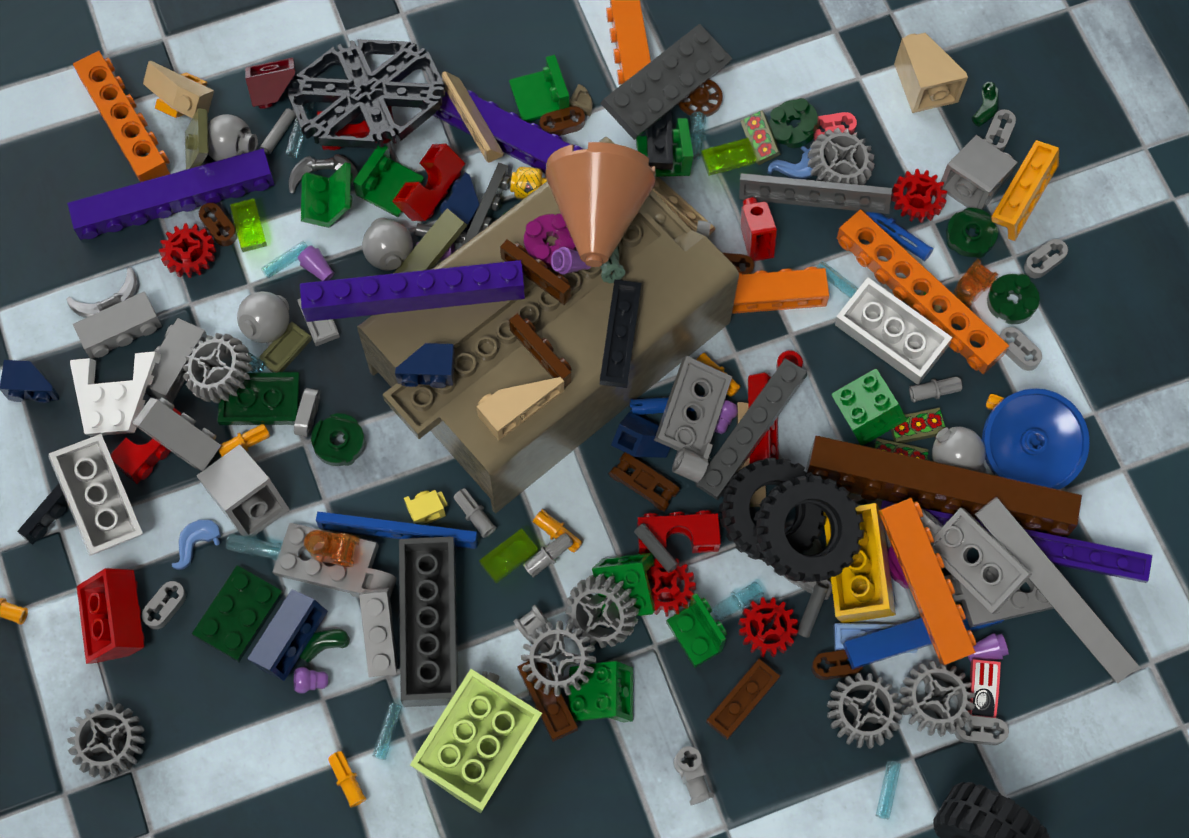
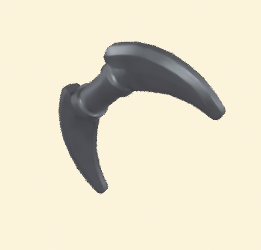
[289,154,358,194]
[66,267,137,318]

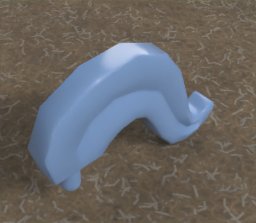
[768,146,812,179]
[172,520,221,570]

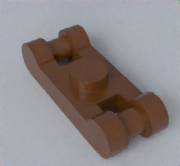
[608,452,680,512]

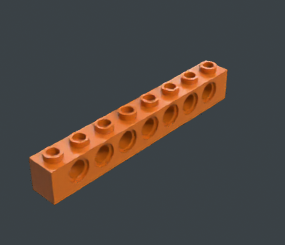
[836,209,1009,375]

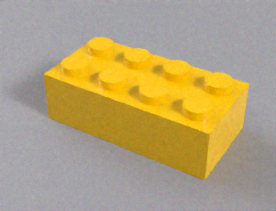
[823,503,896,623]

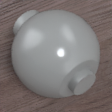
[208,114,258,161]
[362,218,413,271]
[237,291,289,343]
[932,427,986,473]

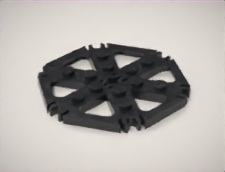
[287,39,446,149]

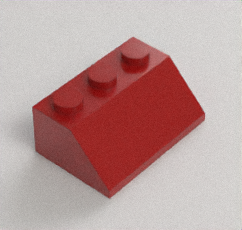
[77,568,144,664]

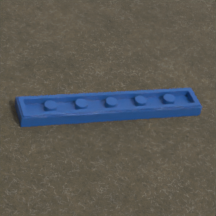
[316,511,478,549]
[843,605,1004,670]

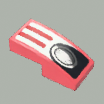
[967,659,1001,718]

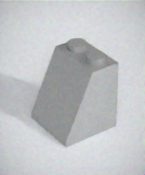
[941,135,1018,210]
[196,444,290,542]

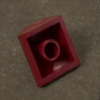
[245,57,295,109]

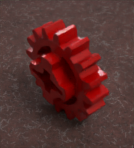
[891,169,947,223]
[159,223,216,278]
[647,558,696,617]
[738,597,798,657]

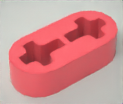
[813,112,857,140]

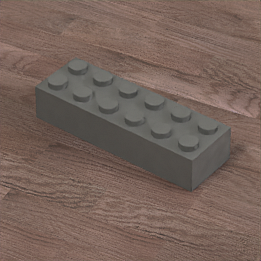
[399,537,459,707]

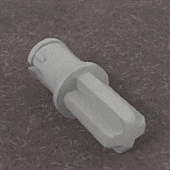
[909,377,962,402]
[454,488,496,538]
[523,533,573,577]

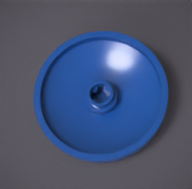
[982,389,1090,490]

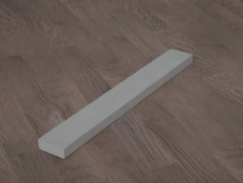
[975,497,1139,683]

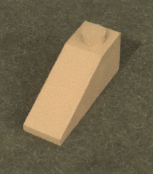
[143,61,214,118]
[476,377,564,441]

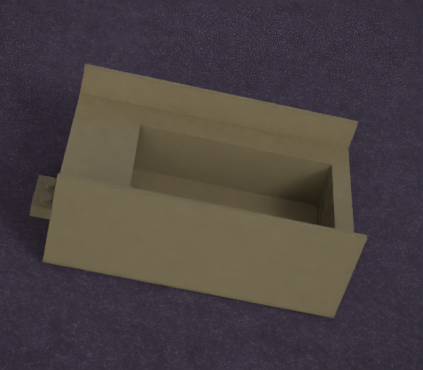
[357,137,739,514]

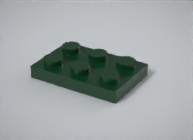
[218,372,300,425]
[192,565,284,662]

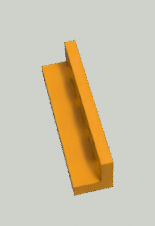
[991,140,1059,241]

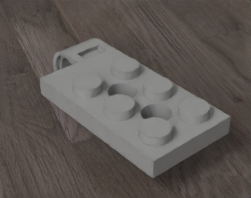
[654,356,732,483]
[920,508,1032,614]
[272,523,397,598]
[944,567,1054,628]

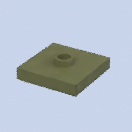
[185,108,209,170]

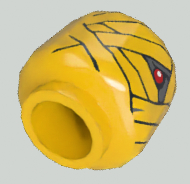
[510,167,547,199]

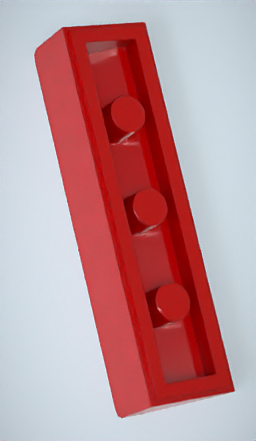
[748,372,779,464]

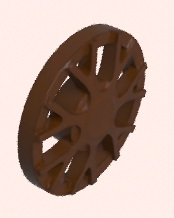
[678,79,723,118]

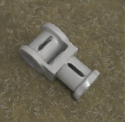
[513,605,561,660]
[673,746,714,805]

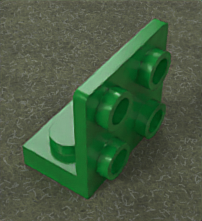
[509,55,569,122]
[636,118,694,177]
[353,145,424,217]
[301,162,353,228]
[832,369,907,446]
[592,553,655,616]
[666,593,727,668]
[569,661,633,723]

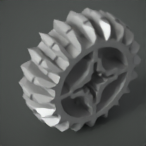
[807,127,875,185]
[182,333,253,403]
[565,574,639,648]
[521,621,596,697]
[899,661,975,737]
[827,673,902,749]
[67,702,145,779]

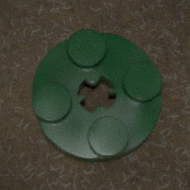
[769,98,820,148]
[946,208,998,258]
[987,274,1040,324]
[311,413,365,466]

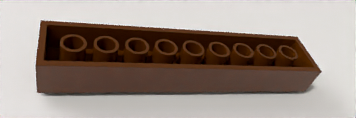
[806,436,1082,538]

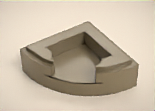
[569,84,593,116]

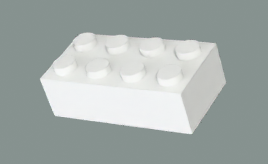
[835,277,952,385]
[48,434,143,556]

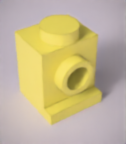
[404,490,448,525]

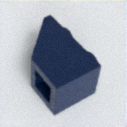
[440,172,480,232]
[395,343,455,388]
[0,360,59,403]
[611,412,671,458]

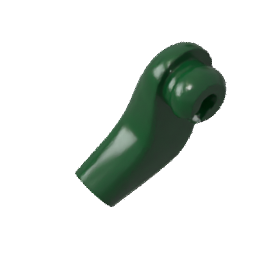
[972,82,999,127]
[300,629,350,663]

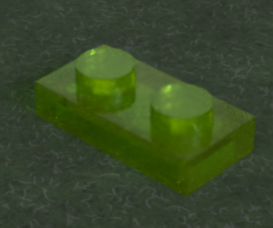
[701,138,756,176]
[230,198,267,252]
[479,528,538,583]

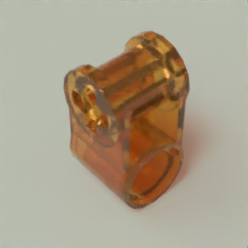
[953,259,999,307]
[304,530,360,567]

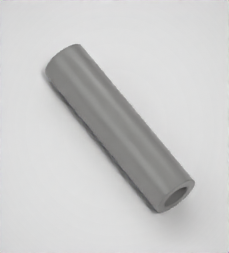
[260,108,296,154]

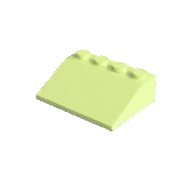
[410,669,542,813]

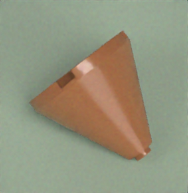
[545,142,656,267]

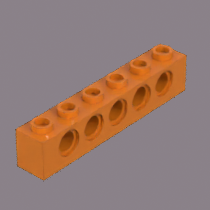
[73,51,170,182]

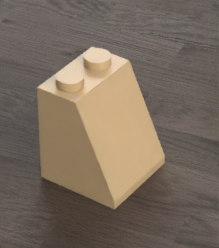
[894,33,968,113]

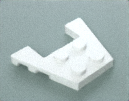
[70,351,161,436]

